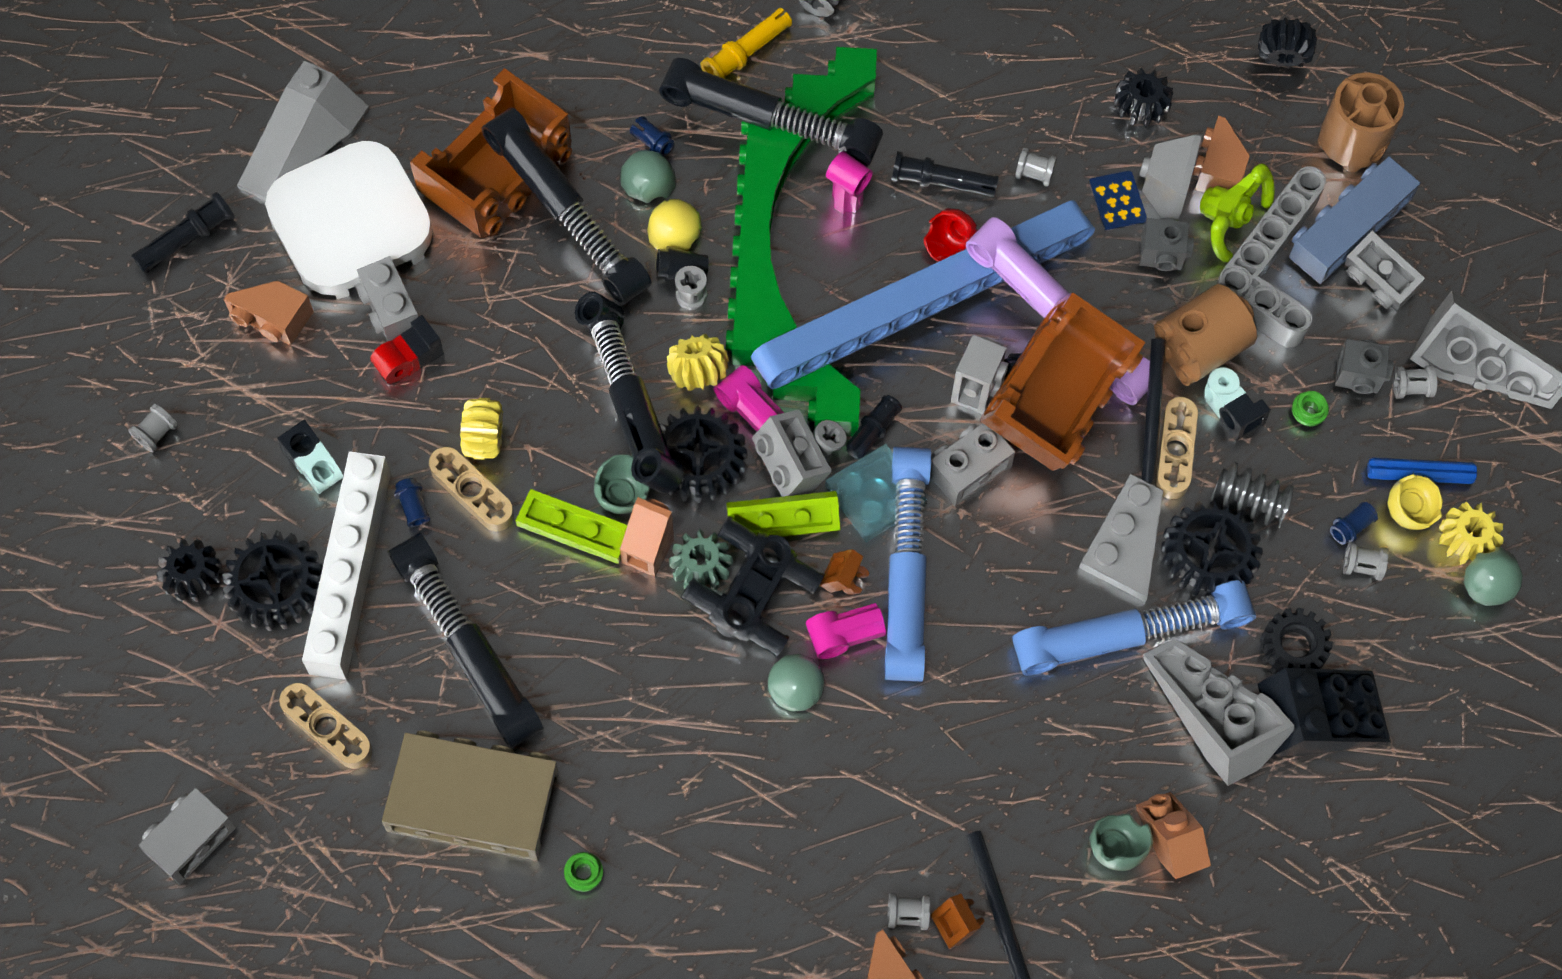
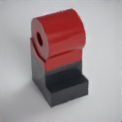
[370,315,444,384]

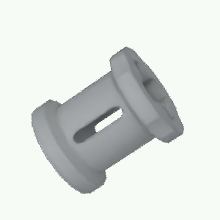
[1015,147,1057,186]
[675,266,707,310]
[1392,366,1437,399]
[128,404,178,453]
[814,420,846,463]
[1343,541,1388,581]
[888,893,930,930]

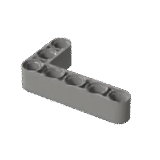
[1217,166,1326,347]

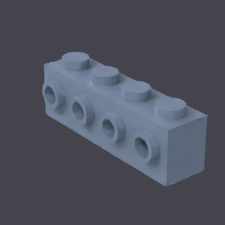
[1289,156,1421,284]

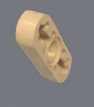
[1155,397,1198,500]
[429,447,514,532]
[279,683,372,769]

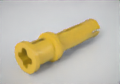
[700,8,792,78]

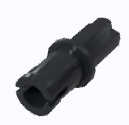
[846,395,902,459]

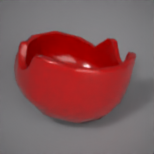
[923,208,978,262]

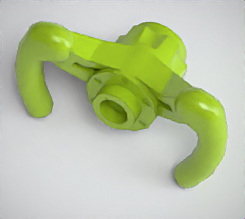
[1200,164,1275,263]

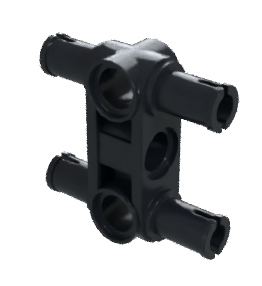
[680,516,824,657]

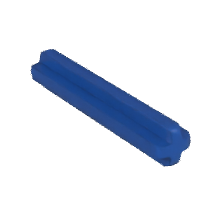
[1367,457,1477,484]

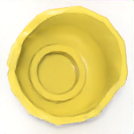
[647,199,702,251]
[1387,474,1443,530]

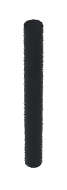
[1141,338,1166,484]
[967,831,1031,979]

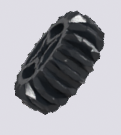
[659,405,748,503]
[1161,500,1263,597]
[222,530,323,631]

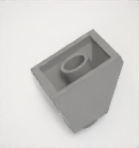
[1139,135,1202,220]

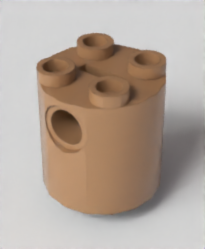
[1318,72,1405,172]
[1154,284,1257,386]

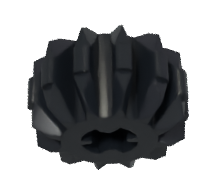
[1258,17,1317,69]
[1114,67,1173,128]
[156,538,222,603]

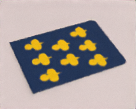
[1089,171,1147,231]

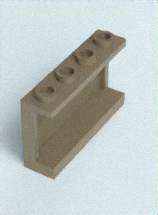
[382,731,559,861]

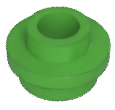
[1292,391,1329,426]
[564,852,603,892]

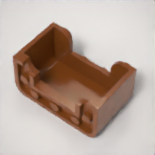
[410,68,572,238]
[980,292,1146,471]

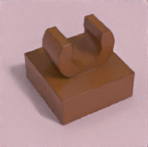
[819,549,870,595]
[930,893,985,949]

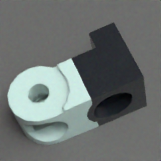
[1204,367,1271,441]
[277,419,343,494]

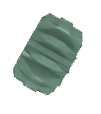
[669,529,733,591]

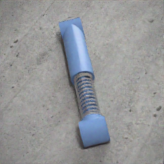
[885,446,931,682]
[1012,580,1256,676]

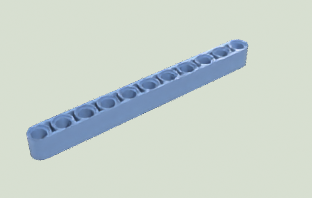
[751,200,1095,389]

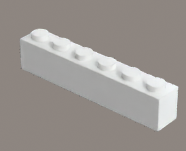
[302,452,391,680]

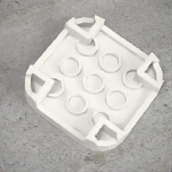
[265,141,434,299]

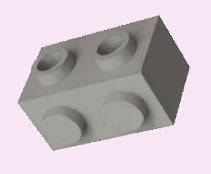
[1345,231,1425,311]
[355,256,418,341]
[951,335,1009,414]
[752,409,832,497]
[930,423,1015,506]
[138,787,236,885]

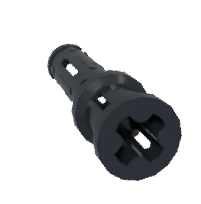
[891,151,999,198]
[131,192,235,274]

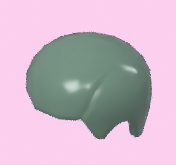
[620,150,676,203]
[594,454,650,514]
[1463,547,1523,606]
[768,654,825,712]
[1089,814,1154,871]

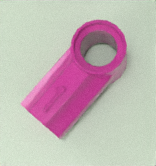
[826,151,873,214]
[713,365,784,432]
[805,603,886,660]

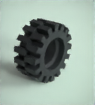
[1259,608,1333,674]

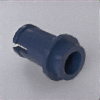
[630,116,674,157]
[394,478,430,528]
[1330,502,1378,545]

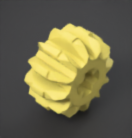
[667,334,729,391]
[460,398,504,460]
[1439,501,1504,565]

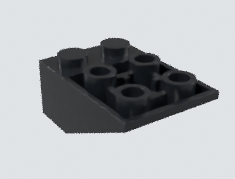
[1257,668,1391,756]

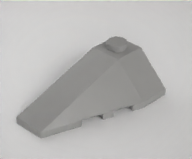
[237,61,370,201]
[1410,290,1562,409]
[1143,639,1294,786]

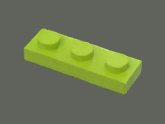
[515,489,627,564]
[726,491,840,537]

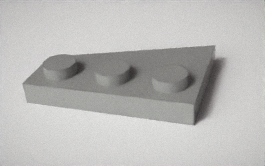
[1079,474,1163,602]

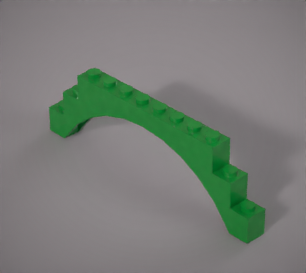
[725,47,877,437]

